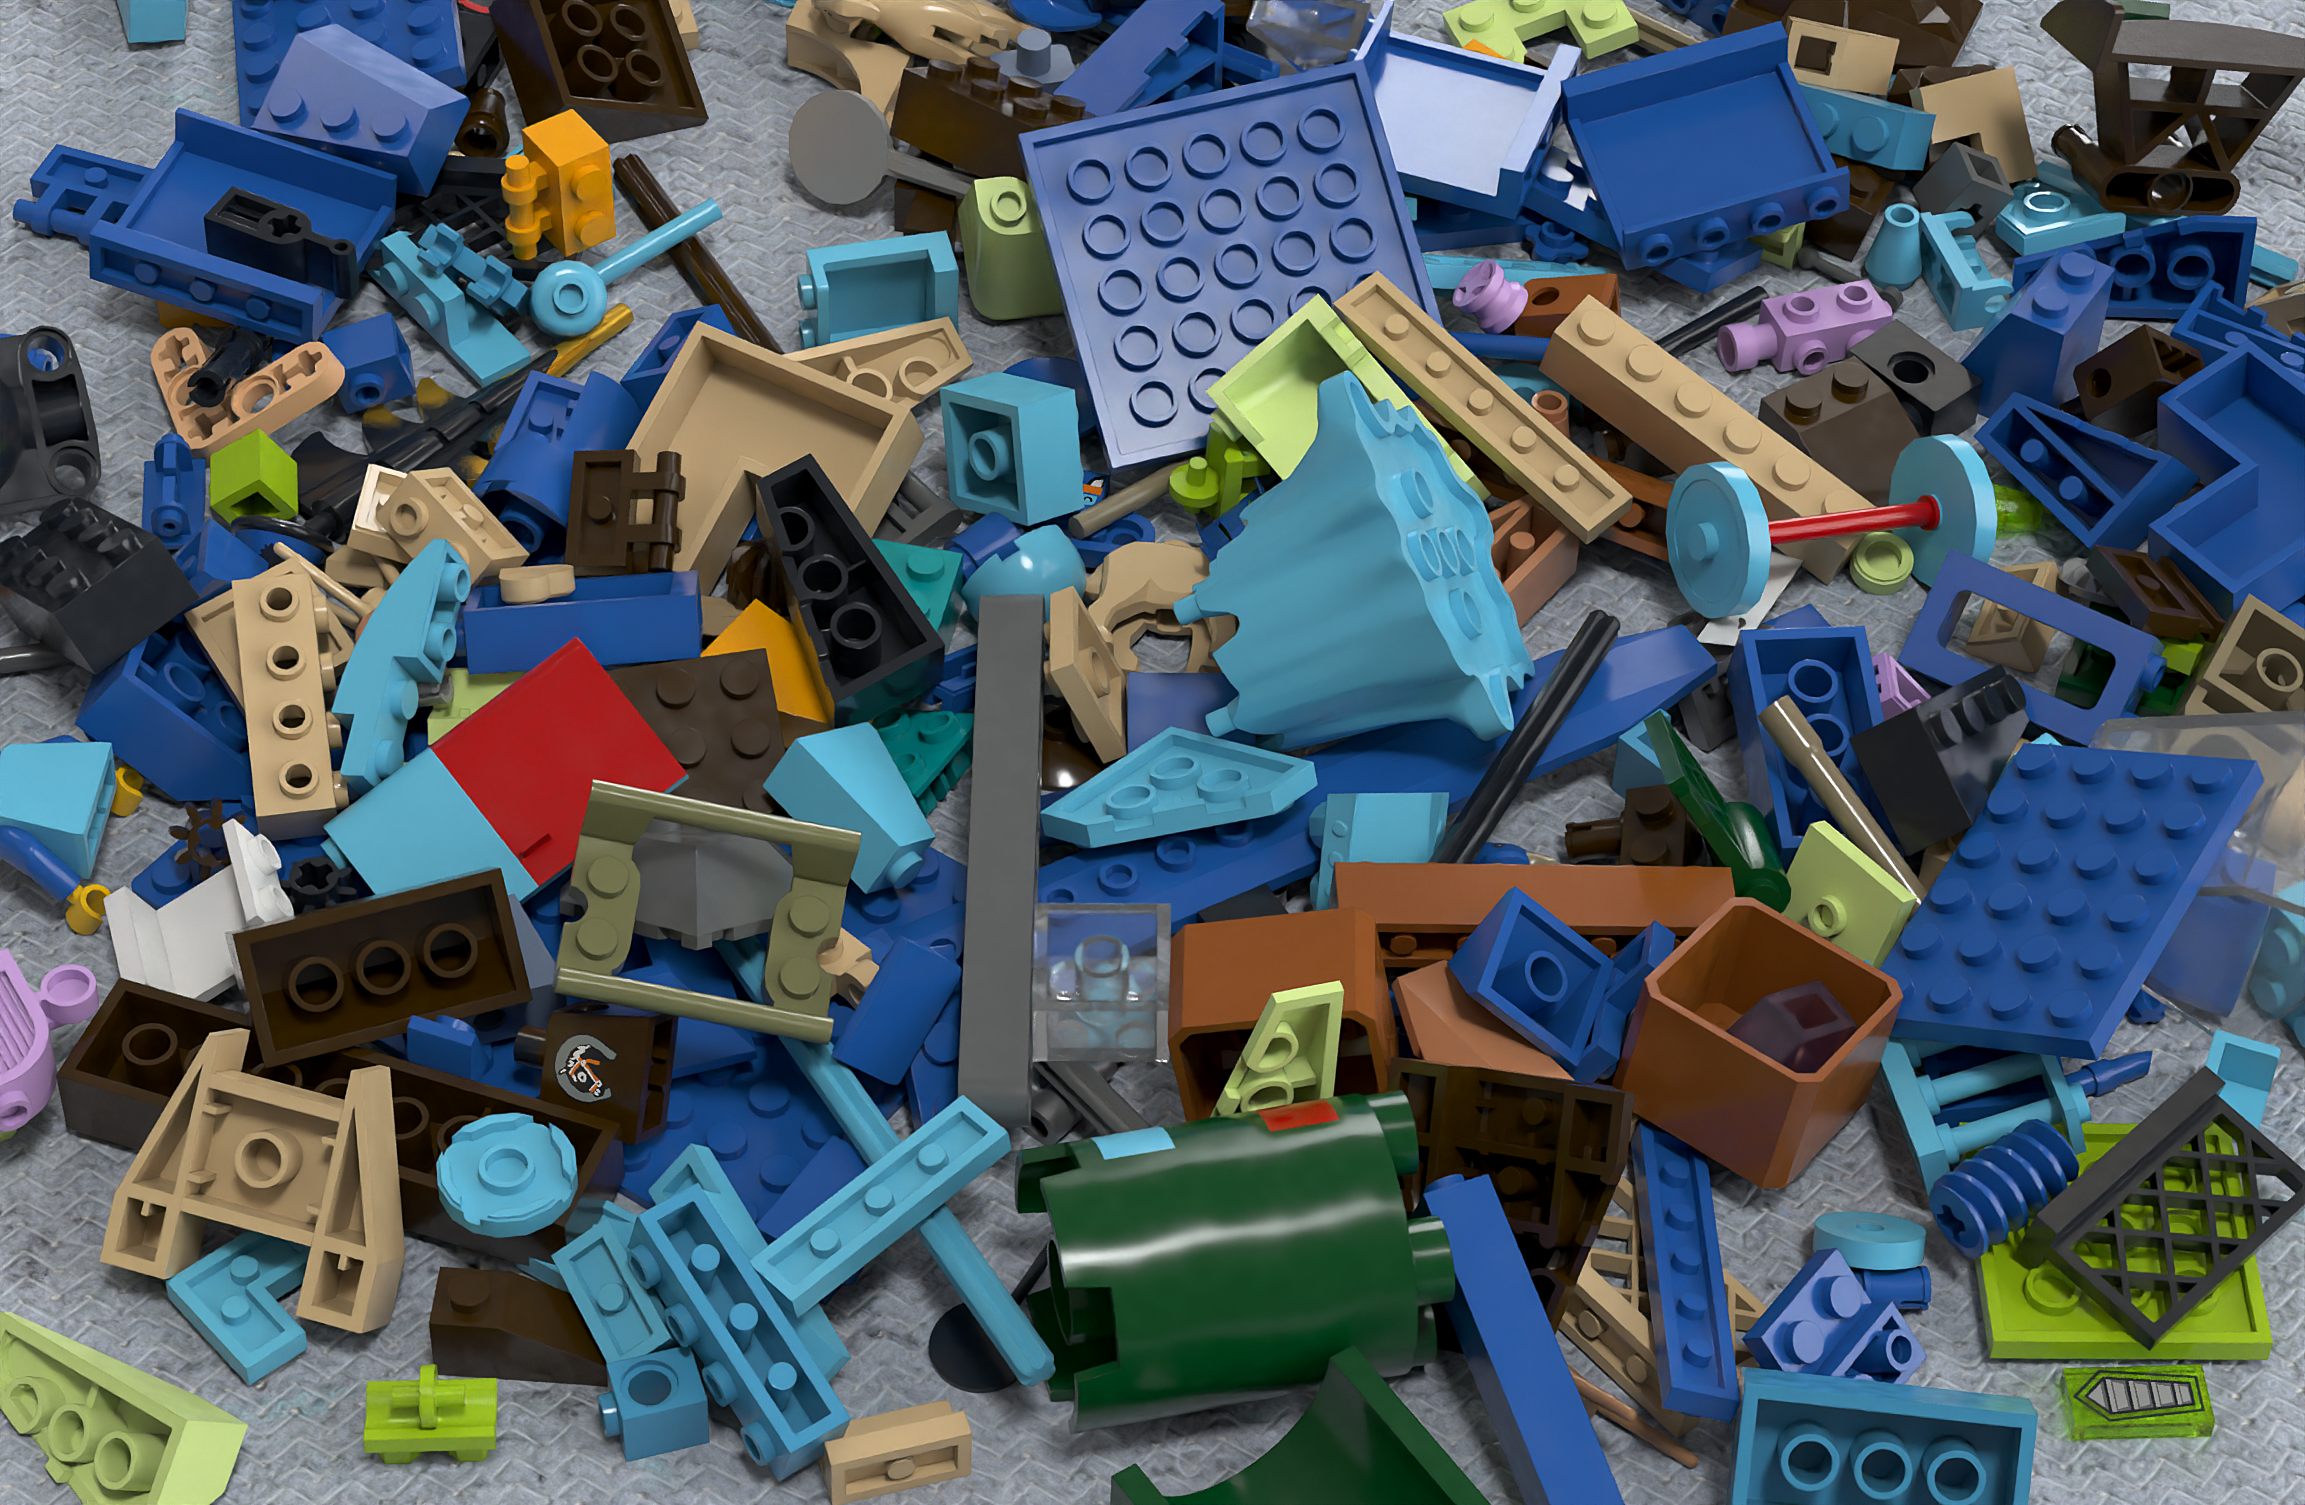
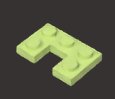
[1442,0,1639,64]

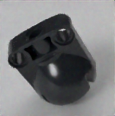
[0,325,101,517]

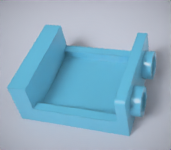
[797,231,959,350]

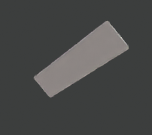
[1697,548,1804,646]

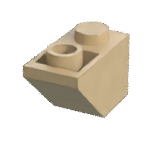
[1785,16,1899,95]

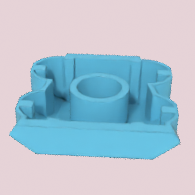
[1309,792,1449,911]

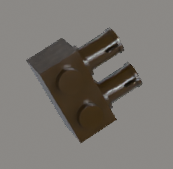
[1565,784,1708,867]

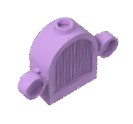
[0,948,99,1132]

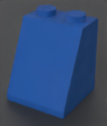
[1957,247,2116,418]

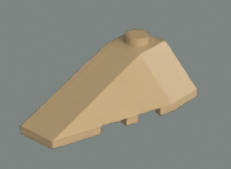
[782,316,974,409]

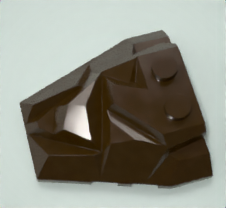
[1720,0,1984,75]
[1387,1057,1635,1354]

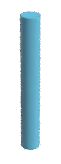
[591,197,723,286]

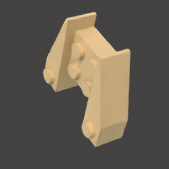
[99,1028,405,1334]

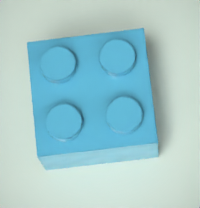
[940,371,1085,526]

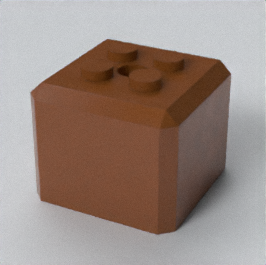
[1612,897,1903,1191]
[1167,907,1399,1122]

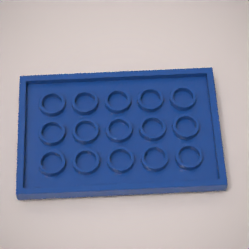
[1879,743,2264,1061]

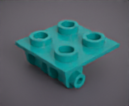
[871,708,974,819]

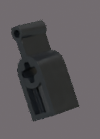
[203,186,360,300]

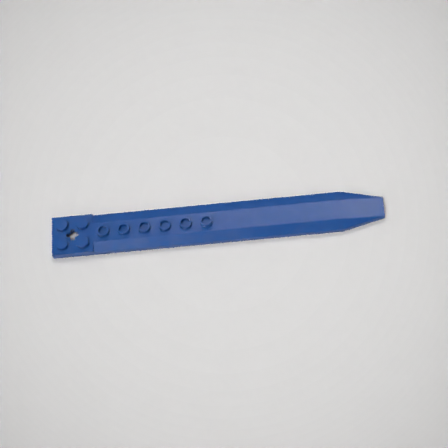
[827,624,1718,1071]

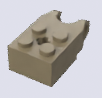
[2158,593,2305,833]

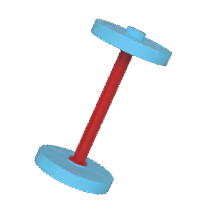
[1666,434,1998,619]

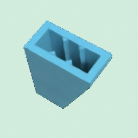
[762,722,936,894]

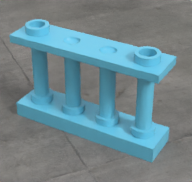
[1864,959,2092,1200]

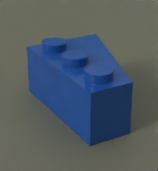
[1052,0,1225,116]
[1973,391,2201,551]

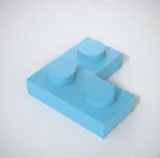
[165,1230,311,1385]

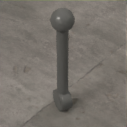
[1796,246,1904,312]

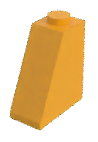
[701,599,873,748]

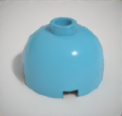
[961,524,1087,643]

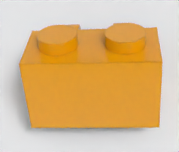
[501,109,616,260]

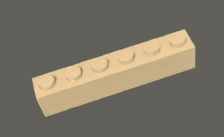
[1538,294,1876,585]

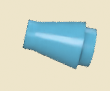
[1864,204,1922,291]

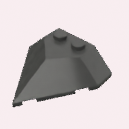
[560,819,793,950]

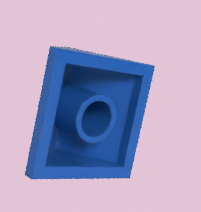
[1125,672,1255,755]
[1447,886,1615,1071]

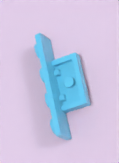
[366,231,531,388]

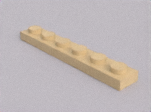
[1333,270,1633,545]

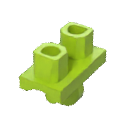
[1168,421,1271,541]
[363,1364,498,1464]

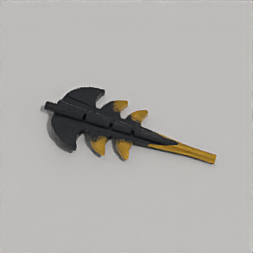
[291,303,634,543]

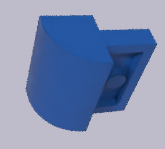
[493,370,642,456]
[1742,1248,1927,1385]

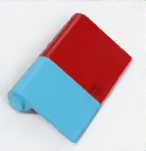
[320,636,689,905]

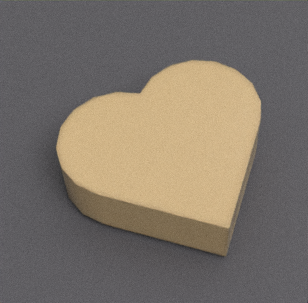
[499,564,575,605]

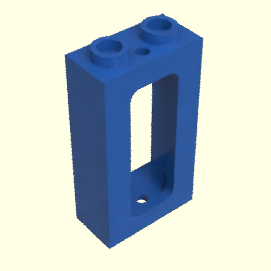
[1897,548,2168,750]
[455,570,704,675]

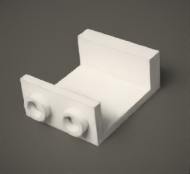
[103,818,294,1002]

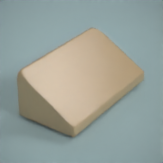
[1964,561,2069,673]

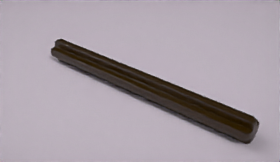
[612,153,785,355]

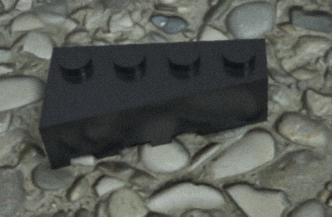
[756,453,945,730]
[1849,664,2029,857]

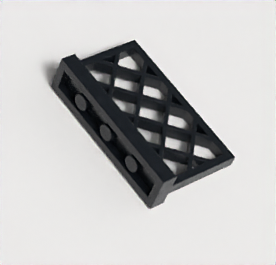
[363,155,583,282]
[2017,1065,2305,1351]

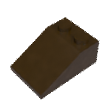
[1758,355,1921,534]

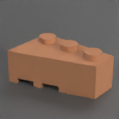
[1488,494,1580,629]

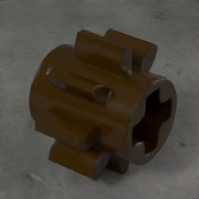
[168,796,247,880]

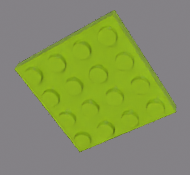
[1959,1122,2273,1360]

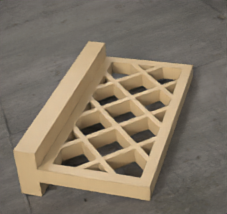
[1558,1176,1768,1438]

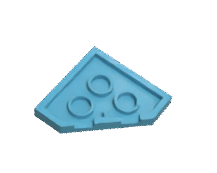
[1040,726,1318,848]

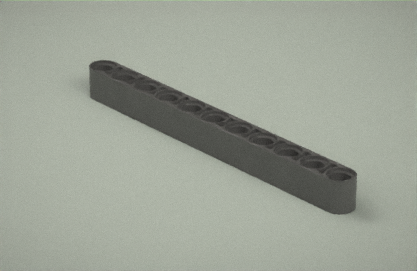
[958,594,1046,1127]

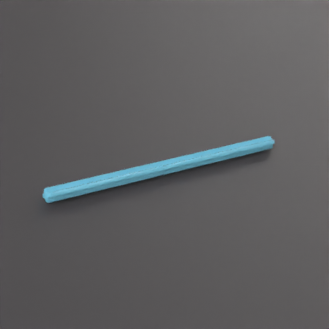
[712,935,1055,1387]

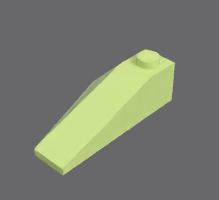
[1210,980,1344,1118]
[0,1311,248,1505]

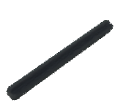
[1428,609,1621,864]

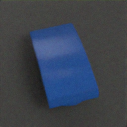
[407,1015,489,1082]

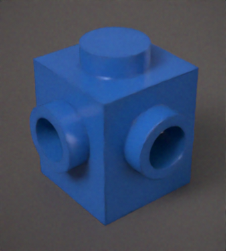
[322,312,416,414]

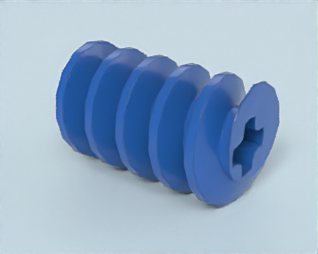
[1928,1119,2079,1259]

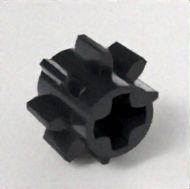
[279,856,358,915]

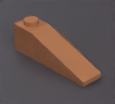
[1391,959,1574,1080]

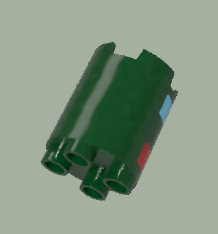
[1014,1090,1455,1435]

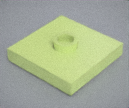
[1781,820,1917,970]

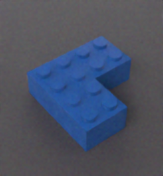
[2148,340,2305,621]

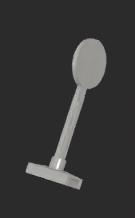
[789,89,984,205]

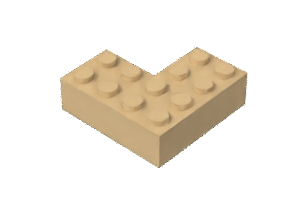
[626,320,925,596]

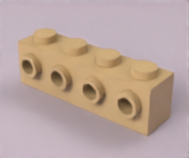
[231,572,350,841]

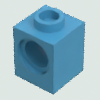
[597,1346,710,1462]

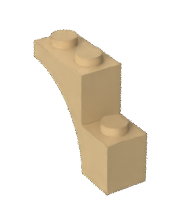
[785,0,914,147]

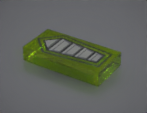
[2059,1365,2215,1440]

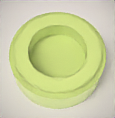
[1850,532,1914,595]

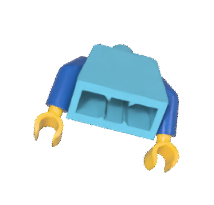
[0,735,145,935]

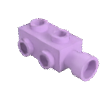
[1717,279,1894,375]

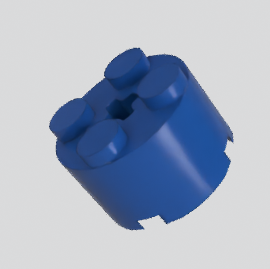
[471,431,574,567]

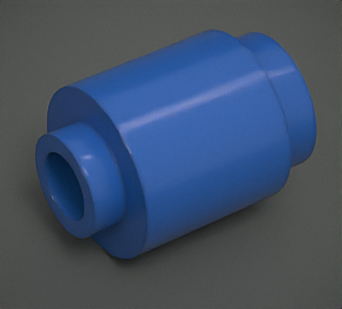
[943,512,1026,587]

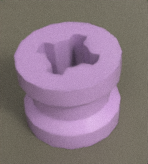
[1452,259,1528,334]

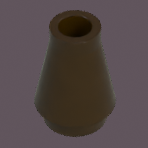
[454,88,510,158]

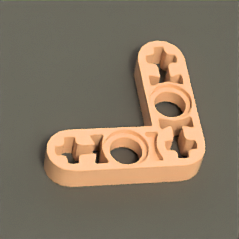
[150,327,345,466]

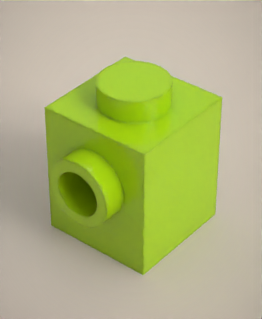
[208,428,298,524]

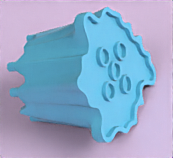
[1173,370,1535,753]

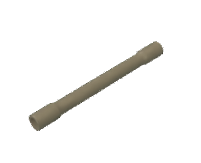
[1757,695,1928,922]

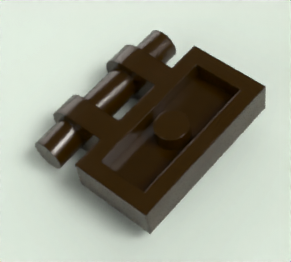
[564,449,686,576]

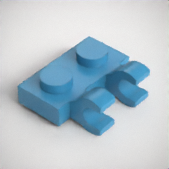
[417,223,531,319]

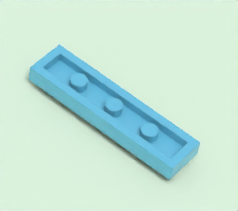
[749,1095,1012,1318]

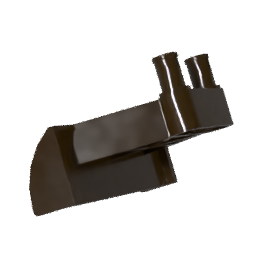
[2040,0,2305,217]

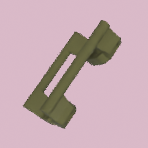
[552,779,861,1045]

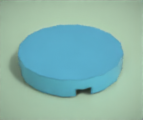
[436,1113,578,1238]

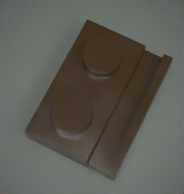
[2085,545,2226,643]

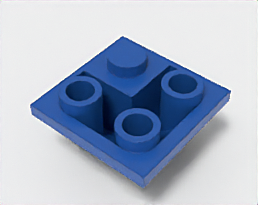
[616,933,757,1079]

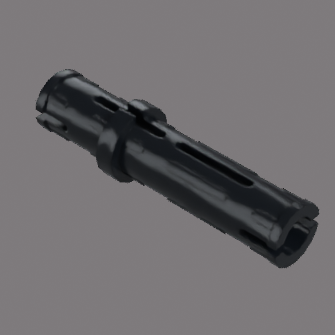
[187,326,275,408]

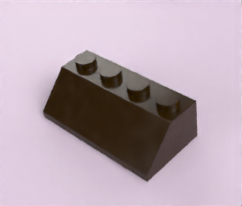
[225,867,533,1069]

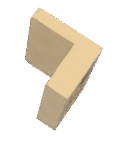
[817,1400,972,1505]

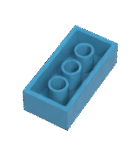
[1726,1366,2038,1505]

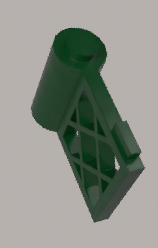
[1644,710,1791,914]

